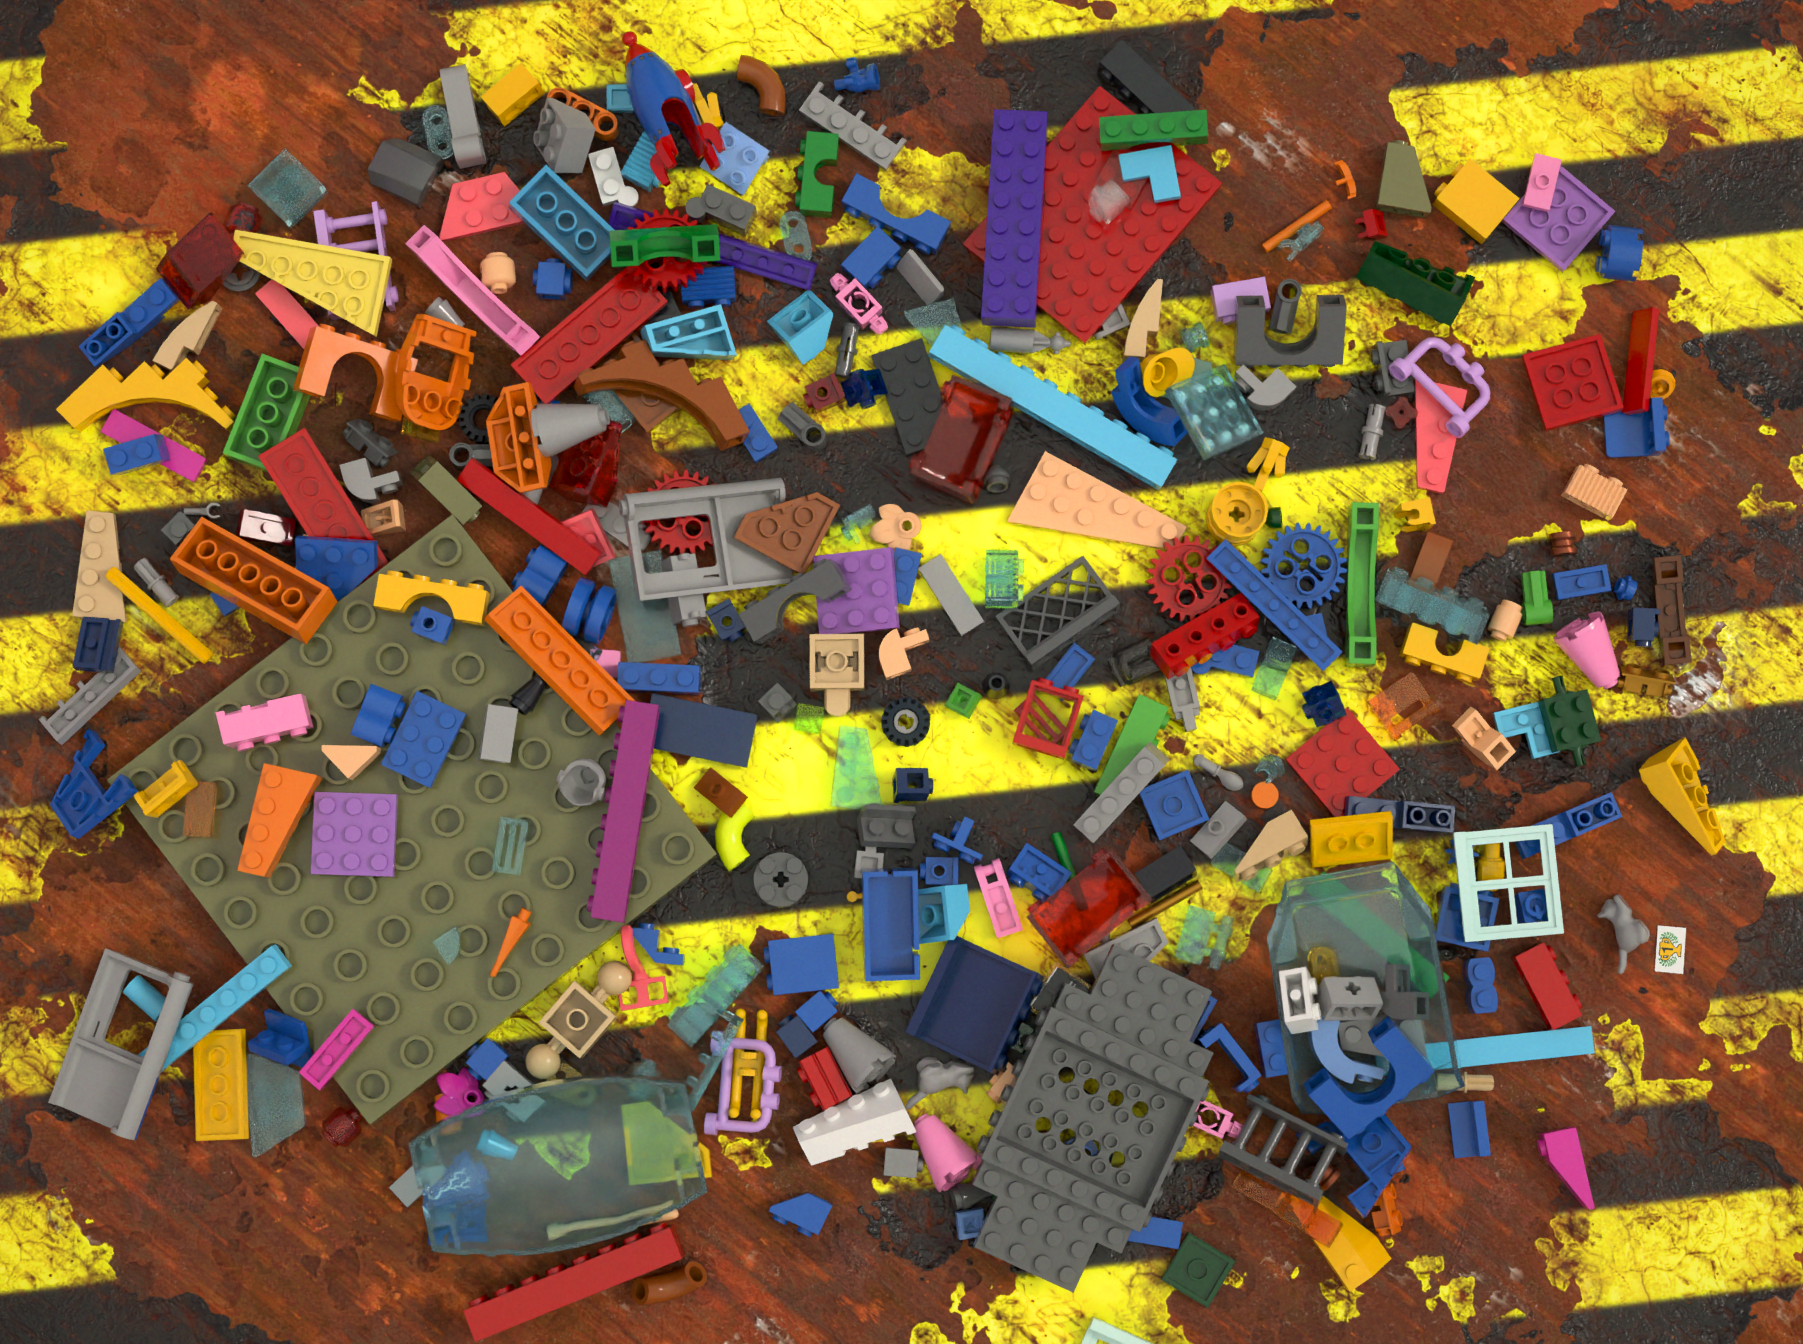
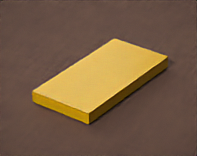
[193,1029,249,1141]

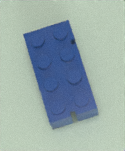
[861,867,920,981]

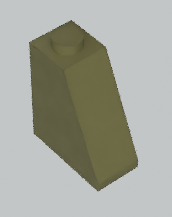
[1375,140,1432,219]
[410,454,482,525]

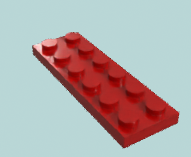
[511,267,668,404]
[258,427,389,586]

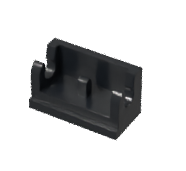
[1134,845,1197,904]

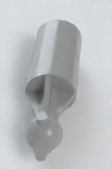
[990,327,1071,354]

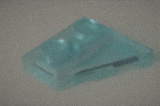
[904,298,962,346]

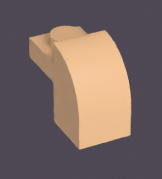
[879,627,929,680]
[1452,707,1516,770]

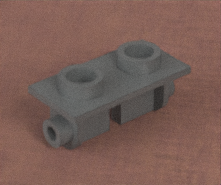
[342,418,398,468]

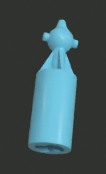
[123,975,166,1022]

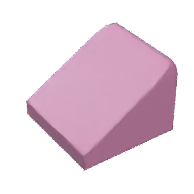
[592,649,621,678]

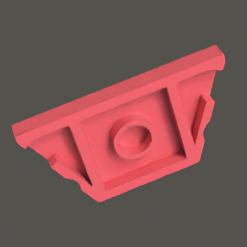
[440,172,524,242]

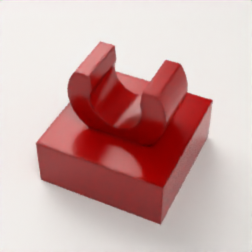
[1355,209,1388,240]

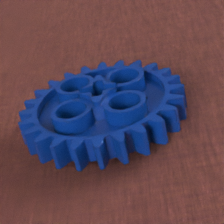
[1259,523,1347,610]

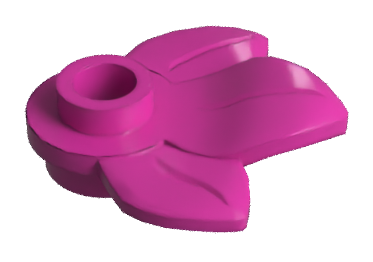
[434,1067,485,1116]

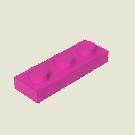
[299,1009,375,1090]

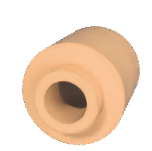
[1488,600,1523,642]

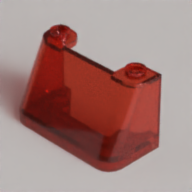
[909,375,1015,504]
[1026,848,1153,969]

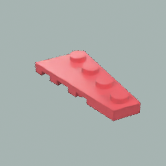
[1414,379,1467,494]

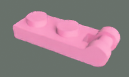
[973,858,1023,939]

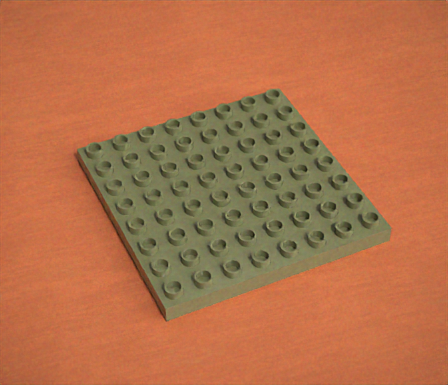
[107,514,718,1125]

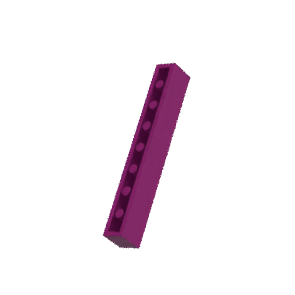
[587,700,661,923]

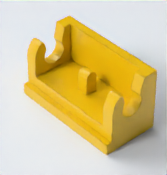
[480,63,545,127]
[1393,497,1436,533]
[134,760,198,818]

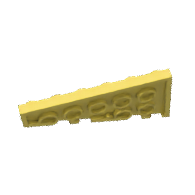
[230,230,392,337]

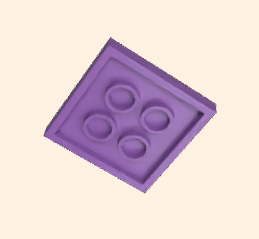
[1501,165,1615,273]
[813,547,900,634]
[311,792,398,877]

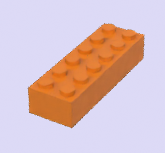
[170,517,338,644]

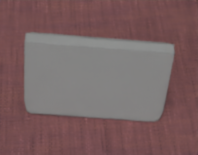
[897,249,944,306]

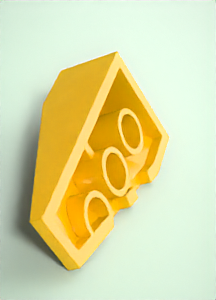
[1639,737,1726,856]
[1284,1194,1391,1292]

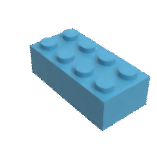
[509,165,614,282]

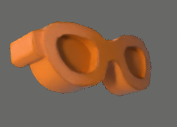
[1333,160,1356,200]

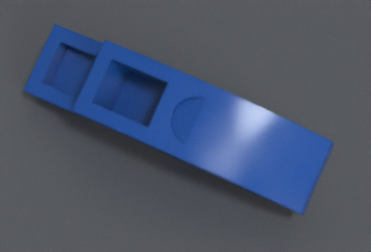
[78,278,180,367]
[1515,792,1622,859]

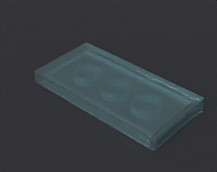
[609,550,682,663]

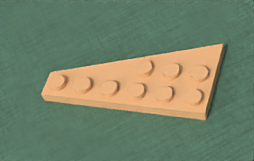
[1007,451,1187,550]

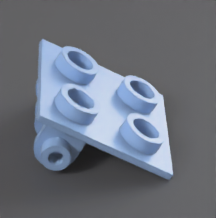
[700,122,769,195]

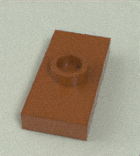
[694,767,748,818]

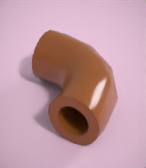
[737,54,786,117]
[632,1261,707,1305]

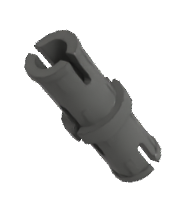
[834,322,860,379]

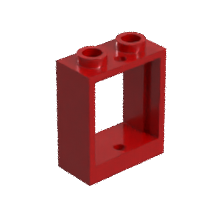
[1012,677,1084,760]

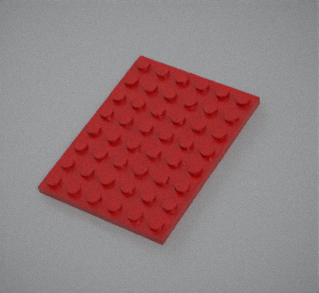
[963,86,1222,345]

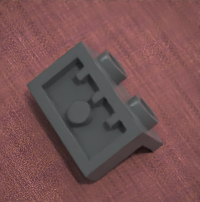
[1370,340,1415,398]
[857,803,916,849]

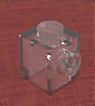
[1088,179,1131,225]

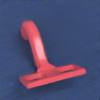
[618,925,669,1011]

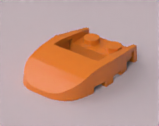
[395,314,476,430]

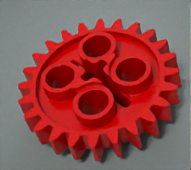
[627,208,708,293]
[641,469,716,555]
[1145,535,1232,622]

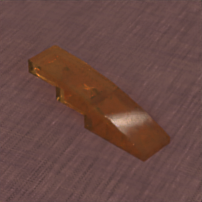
[1231,1170,1343,1248]

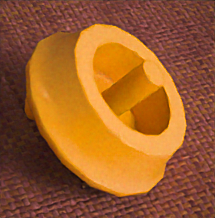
[1650,369,1675,399]

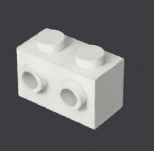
[1279,967,1322,1034]

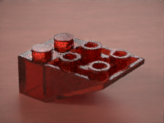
[155,212,244,309]

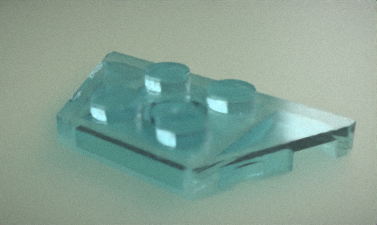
[246,1052,306,1157]

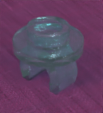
[1254,754,1285,784]

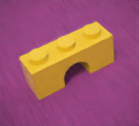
[1399,622,1490,683]

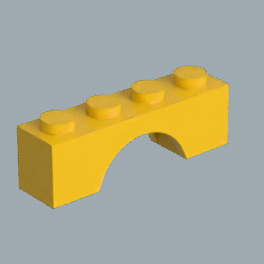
[373,571,490,626]

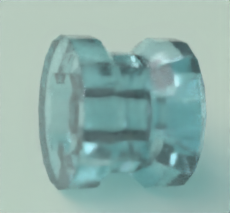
[1180,322,1209,353]

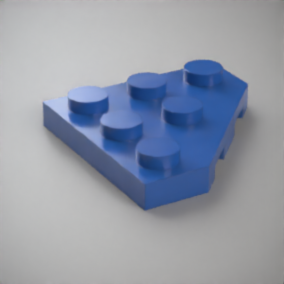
[295,536,378,602]

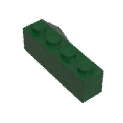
[1356,241,1475,326]

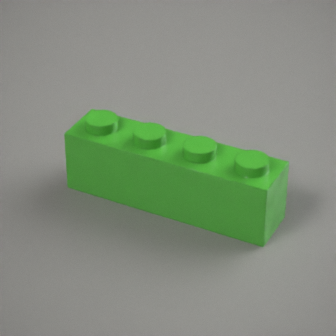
[1093,694,1170,796]

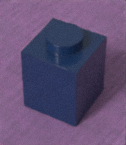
[776,1014,818,1058]

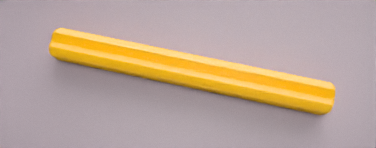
[105,567,213,664]

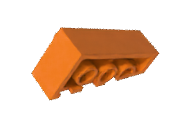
[237,763,322,878]

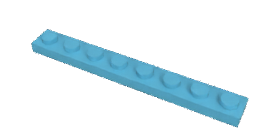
[138,944,292,1072]

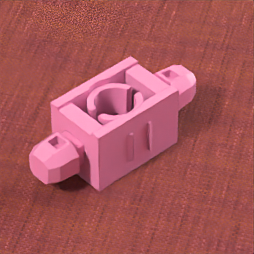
[830,273,888,335]
[1193,1100,1243,1139]

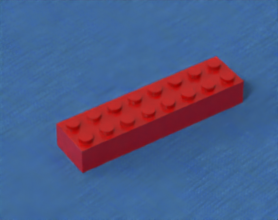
[463,1222,685,1342]

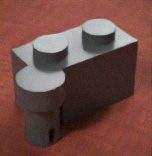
[685,184,757,237]

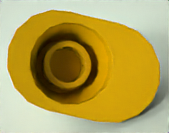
[1140,347,1195,397]

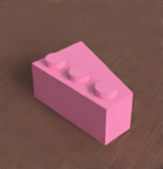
[216,694,314,752]

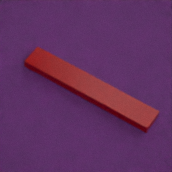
[457,458,602,576]

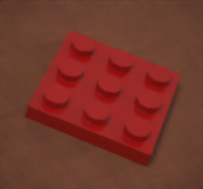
[1522,334,1624,432]
[1285,707,1400,817]

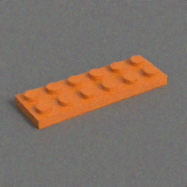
[484,586,635,736]

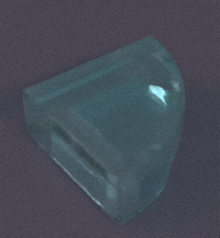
[432,927,460,965]

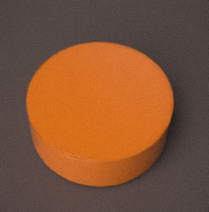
[1251,781,1279,809]

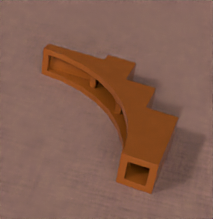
[574,340,750,451]

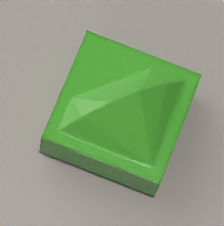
[944,683,982,719]

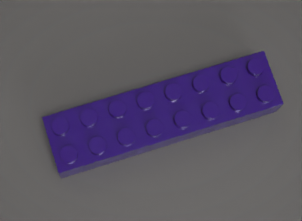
[981,109,1048,328]

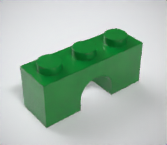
[795,131,839,218]

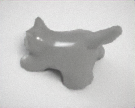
[1597,894,1650,974]
[905,1057,974,1110]

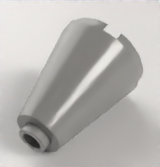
[531,403,610,457]
[823,1018,896,1094]

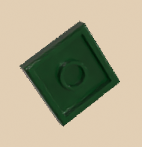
[1160,1232,1236,1308]

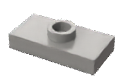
[1190,801,1247,859]

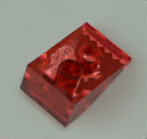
[548,420,622,508]

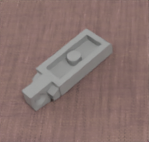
[1164,667,1200,733]

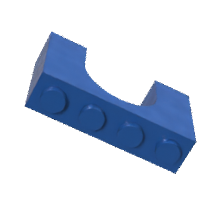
[1303,1016,1435,1139]

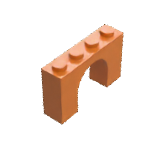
[293,324,418,422]

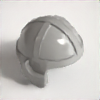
[556,758,607,806]

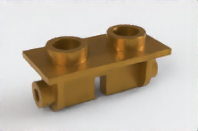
[1616,663,1676,698]

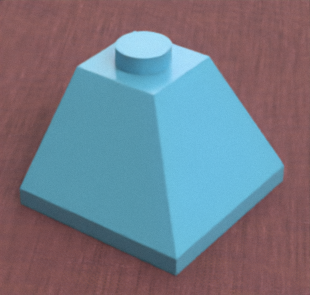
[767,290,833,365]
[918,884,970,944]

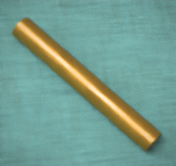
[1127,880,1203,929]

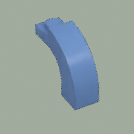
[1307,1014,1384,1084]

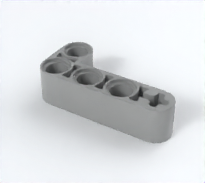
[440,64,486,169]

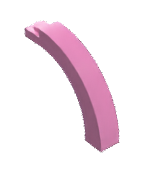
[405,225,540,356]

